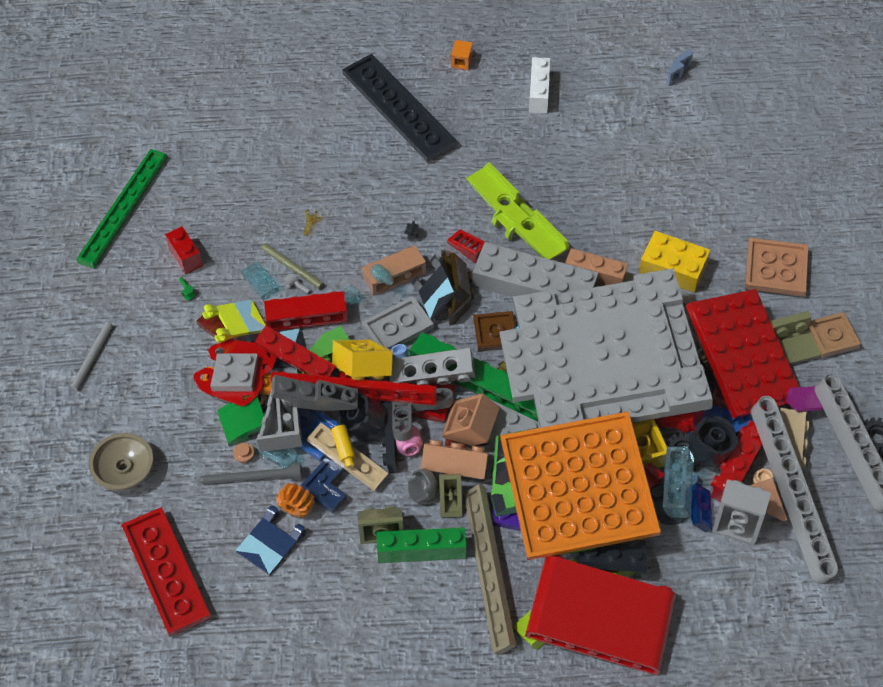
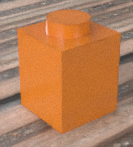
[451,40,473,70]

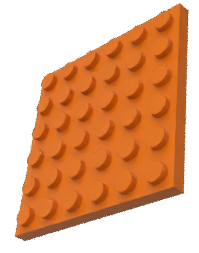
[500,411,661,561]

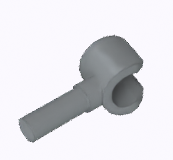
[284,274,310,294]

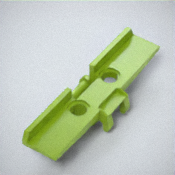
[466,162,569,260]

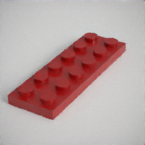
[121,507,211,637]

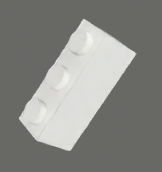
[529,57,550,113]

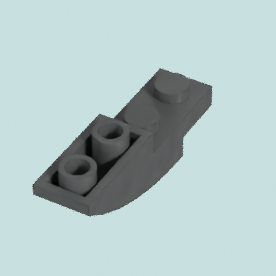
[271,375,358,411]

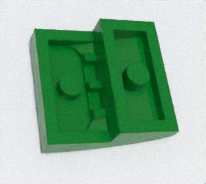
[217,395,264,446]

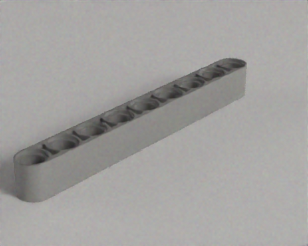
[751,396,838,584]

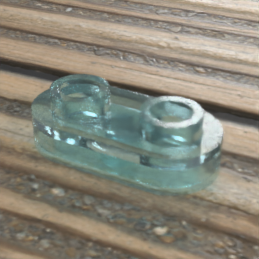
[258,446,297,468]

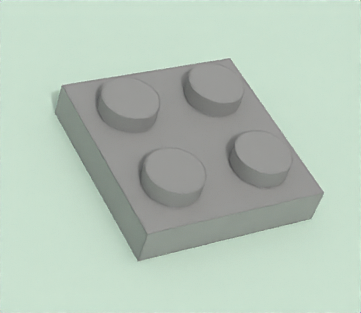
[211,354,259,391]

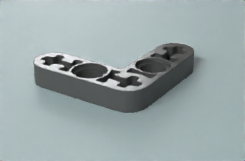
[392,388,454,441]

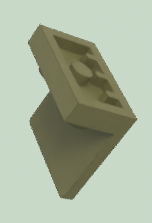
[771,311,821,365]

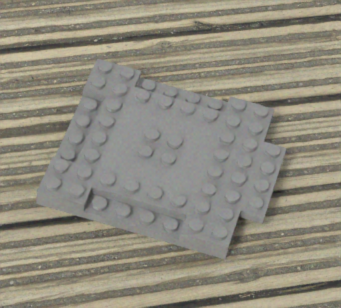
[499,268,712,428]

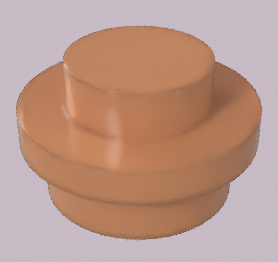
[233,443,254,463]

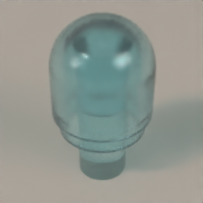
[370,264,394,286]

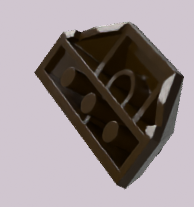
[441,250,474,326]

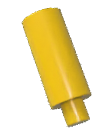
[331,425,356,468]

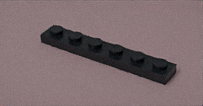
[380,376,398,474]

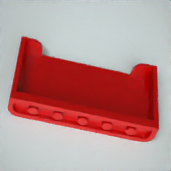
[524,555,676,676]

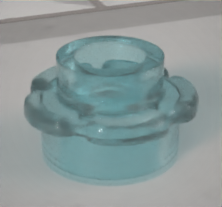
[344,286,361,304]

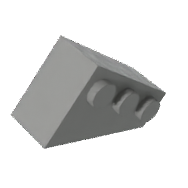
[256,390,302,452]

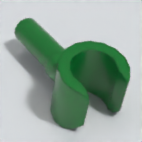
[179,277,195,301]

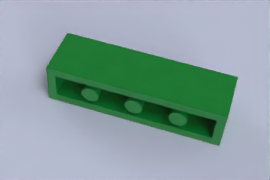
[377,527,466,563]

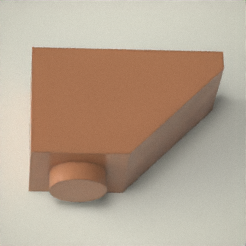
[749,477,789,521]

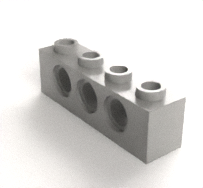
[390,348,476,385]

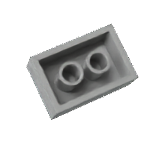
[712,479,771,546]

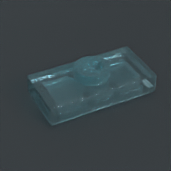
[241,261,279,300]

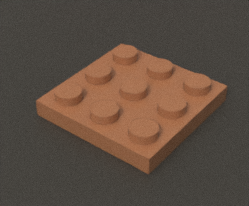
[745,238,808,297]

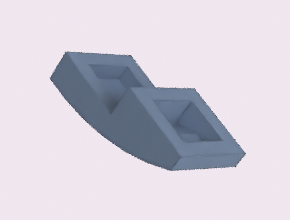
[666,49,693,86]

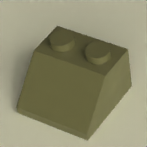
[358,506,403,544]

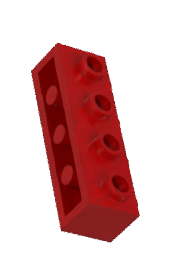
[264,291,348,331]
[710,420,763,502]

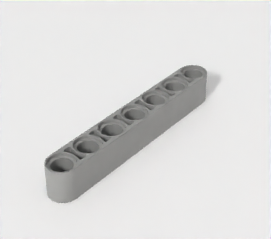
[815,373,883,512]

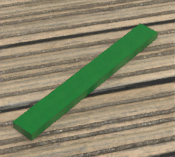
[76,149,168,269]

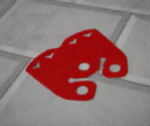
[193,340,276,407]

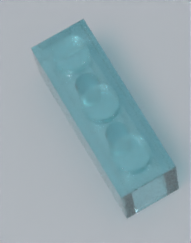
[663,446,694,518]

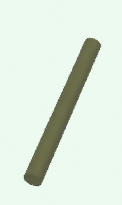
[261,243,324,289]

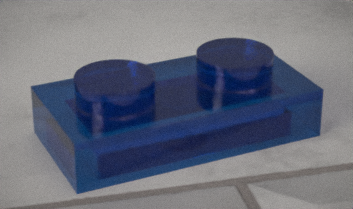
[690,483,713,533]

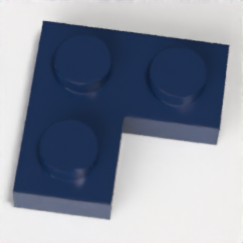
[300,457,347,514]

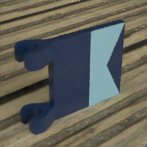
[236,505,306,576]

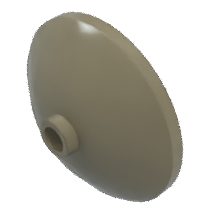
[89,433,154,491]

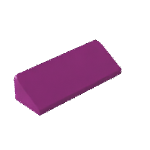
[786,386,847,412]

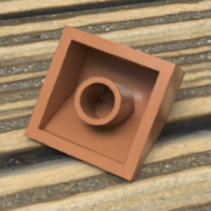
[442,393,500,446]

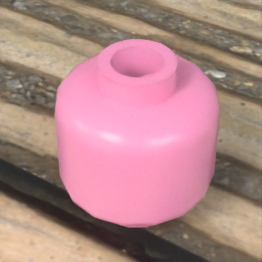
[394,425,423,456]

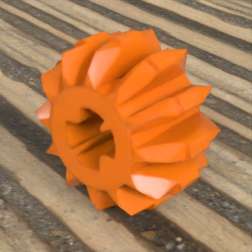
[276,483,315,518]

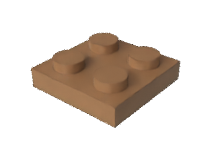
[808,312,861,358]

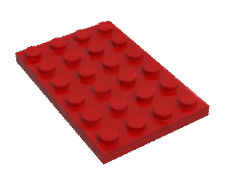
[686,289,799,419]

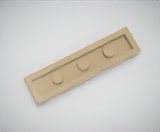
[307,423,388,492]

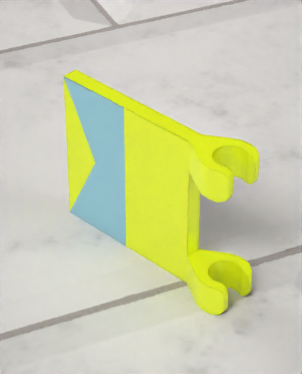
[202,300,265,343]

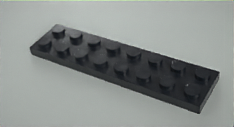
[342,53,457,162]

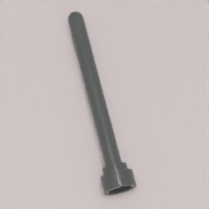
[199,463,302,484]

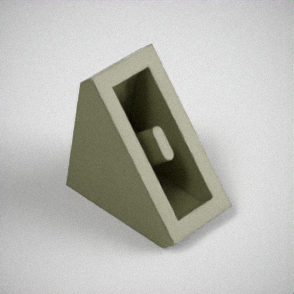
[439,474,462,517]

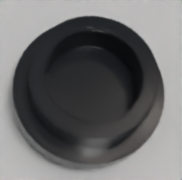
[404,220,419,239]

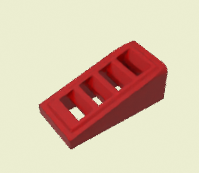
[447,229,485,263]

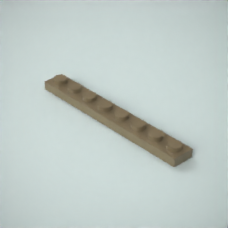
[464,484,516,655]

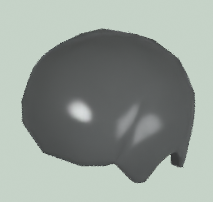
[408,468,437,503]

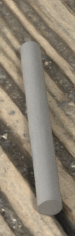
[70,322,113,391]

